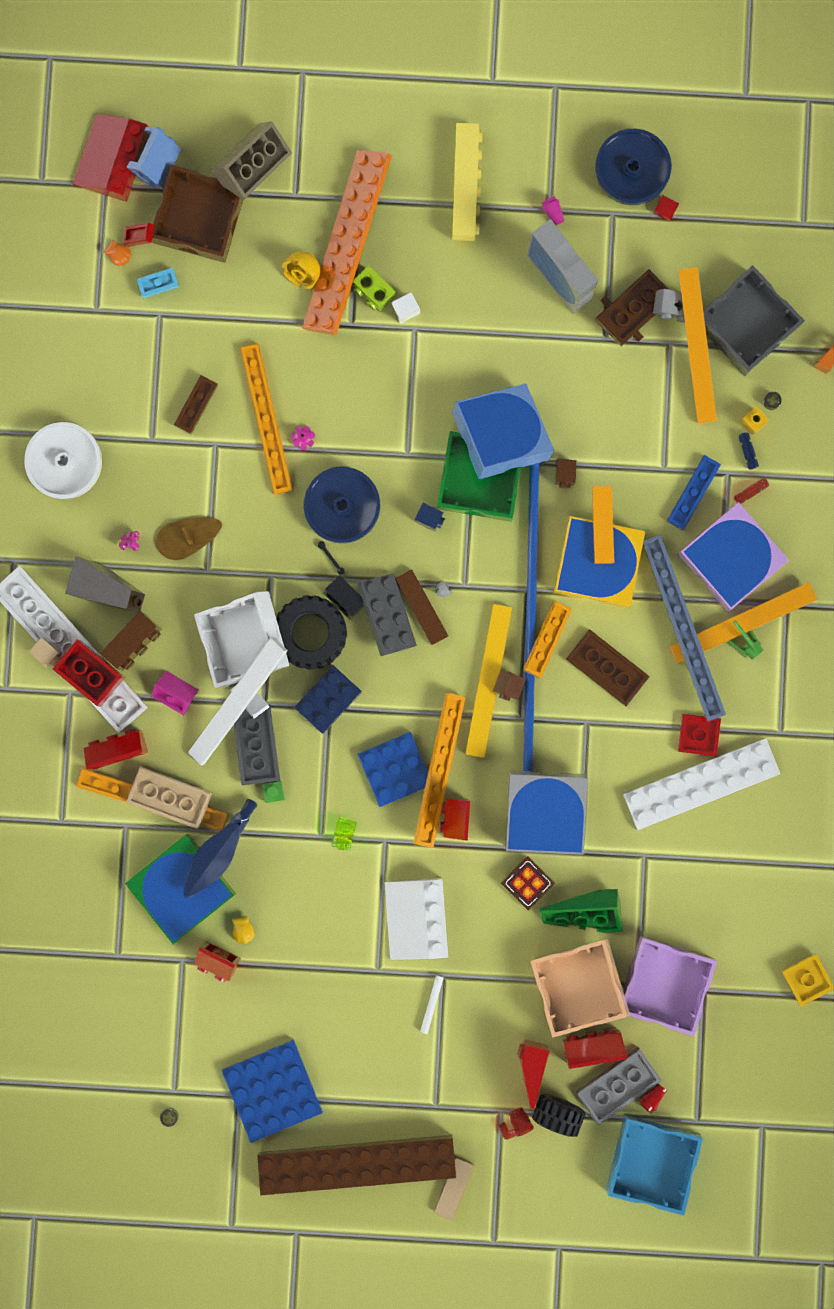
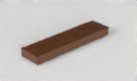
[395,569,449,645]

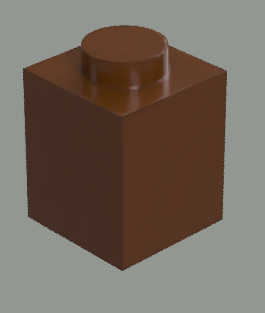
[555,459,577,488]
[493,670,526,701]

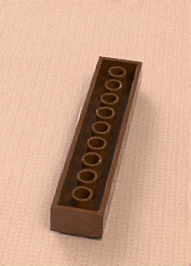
[257,1135,456,1196]

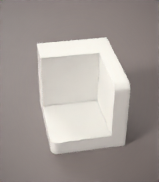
[392,293,420,323]

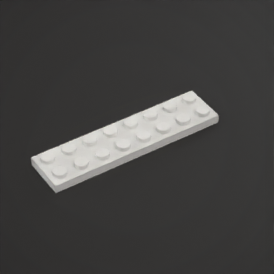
[623,738,780,830]

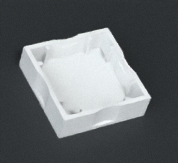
[194,591,290,688]

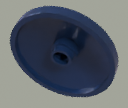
[595,129,672,205]
[304,467,381,544]

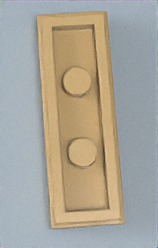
[434,1157,474,1220]

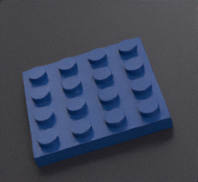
[222,1039,323,1143]

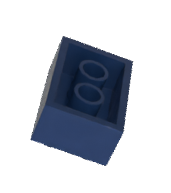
[294,665,362,734]

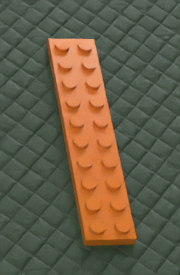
[302,150,392,335]

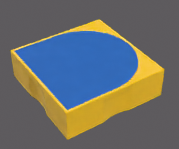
[553,516,645,608]

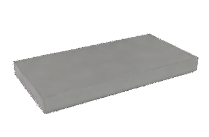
[576,1048,662,1125]

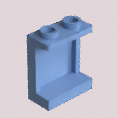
[127,126,181,189]

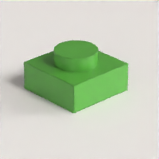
[262,781,285,803]

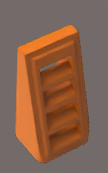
[814,345,834,374]

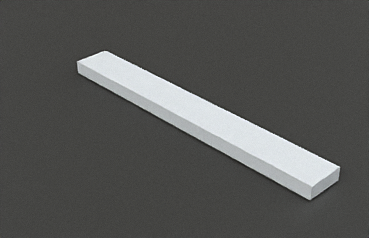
[188,637,288,766]

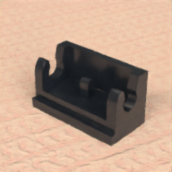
[323,575,364,620]

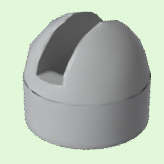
[435,580,452,597]

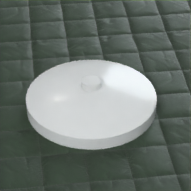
[25,422,102,499]

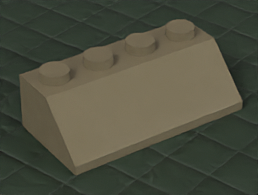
[211,121,292,199]

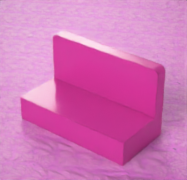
[151,671,199,716]

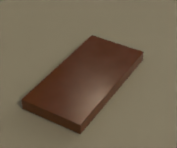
[595,269,669,347]
[566,629,650,707]

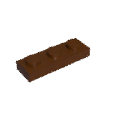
[174,375,218,435]

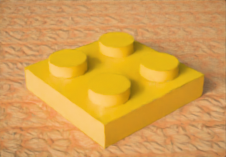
[781,953,834,1007]

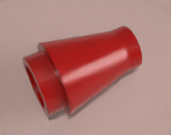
[639,1084,667,1114]

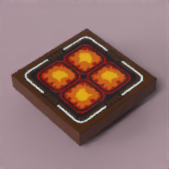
[501,856,555,911]

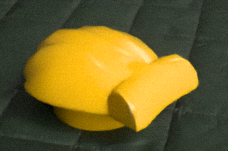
[232,916,254,944]

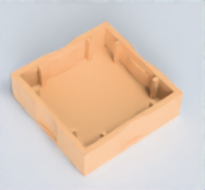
[531,939,630,1038]

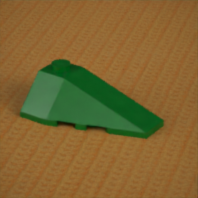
[540,889,623,933]

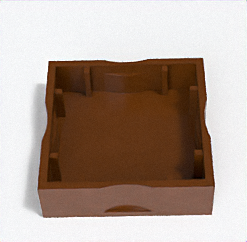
[152,165,244,263]

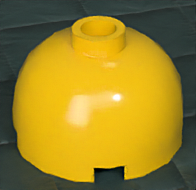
[282,251,320,289]

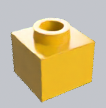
[740,406,769,435]

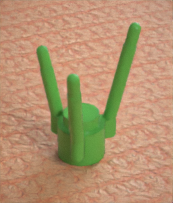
[727,620,763,659]

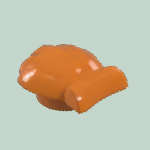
[103,240,131,266]

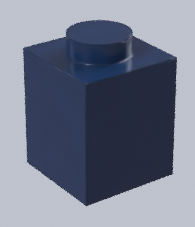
[415,503,445,532]

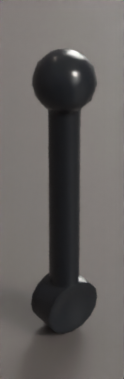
[318,541,345,575]

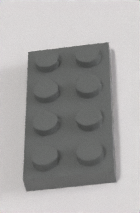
[357,573,417,656]
[234,704,280,786]

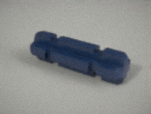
[739,432,759,470]

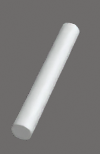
[420,975,444,1034]

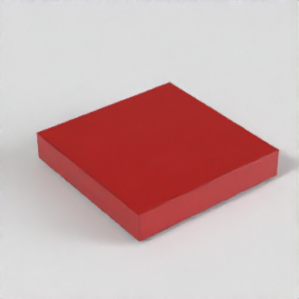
[678,714,721,757]

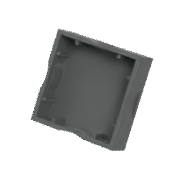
[703,265,805,376]

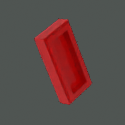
[123,223,154,247]

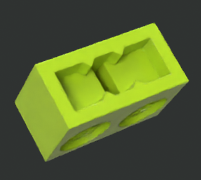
[353,265,396,312]

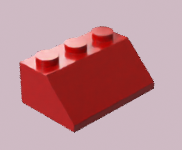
[84,728,148,770]
[562,1028,628,1069]

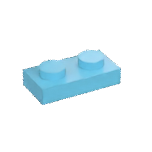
[137,268,179,299]

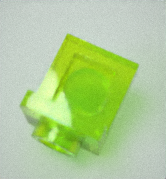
[332,818,357,850]

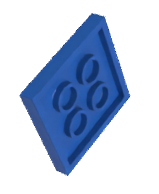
[358,732,428,807]

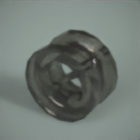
[763,392,782,410]
[160,1108,179,1127]

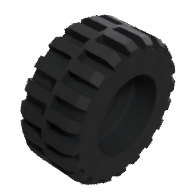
[276,595,347,670]

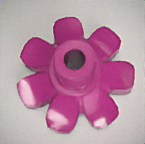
[291,426,315,450]
[119,530,139,551]

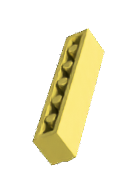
[452,123,483,241]

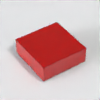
[653,195,679,222]

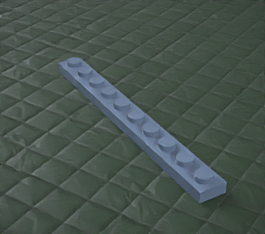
[643,535,726,722]

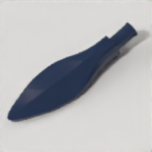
[183,799,258,898]

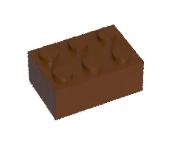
[100,611,162,671]

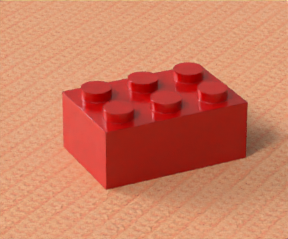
[53,639,126,707]

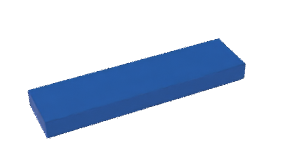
[667,455,721,531]

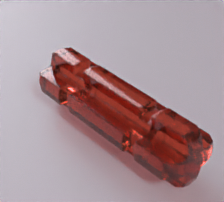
[734,478,769,504]

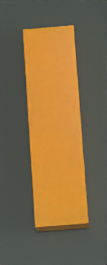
[592,486,614,564]
[523,601,572,678]

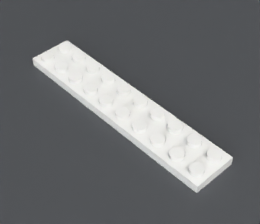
[0,566,148,733]

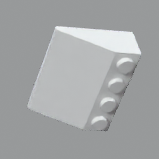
[385,878,448,960]

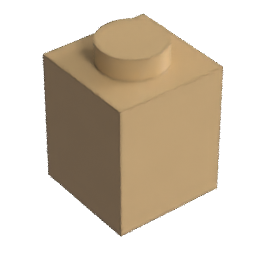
[29,637,62,668]

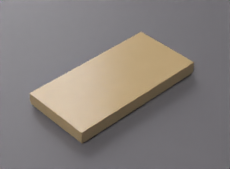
[126,766,212,829]

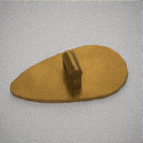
[157,517,222,561]

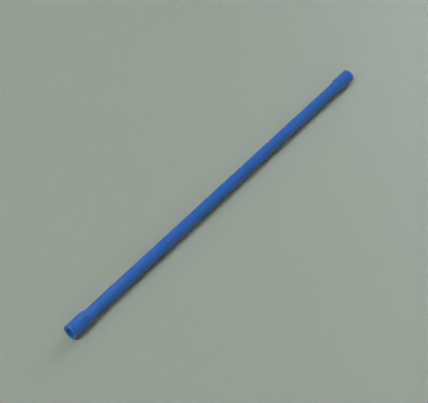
[523,463,540,772]

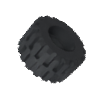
[532,1094,586,1137]

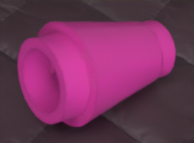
[541,196,565,225]

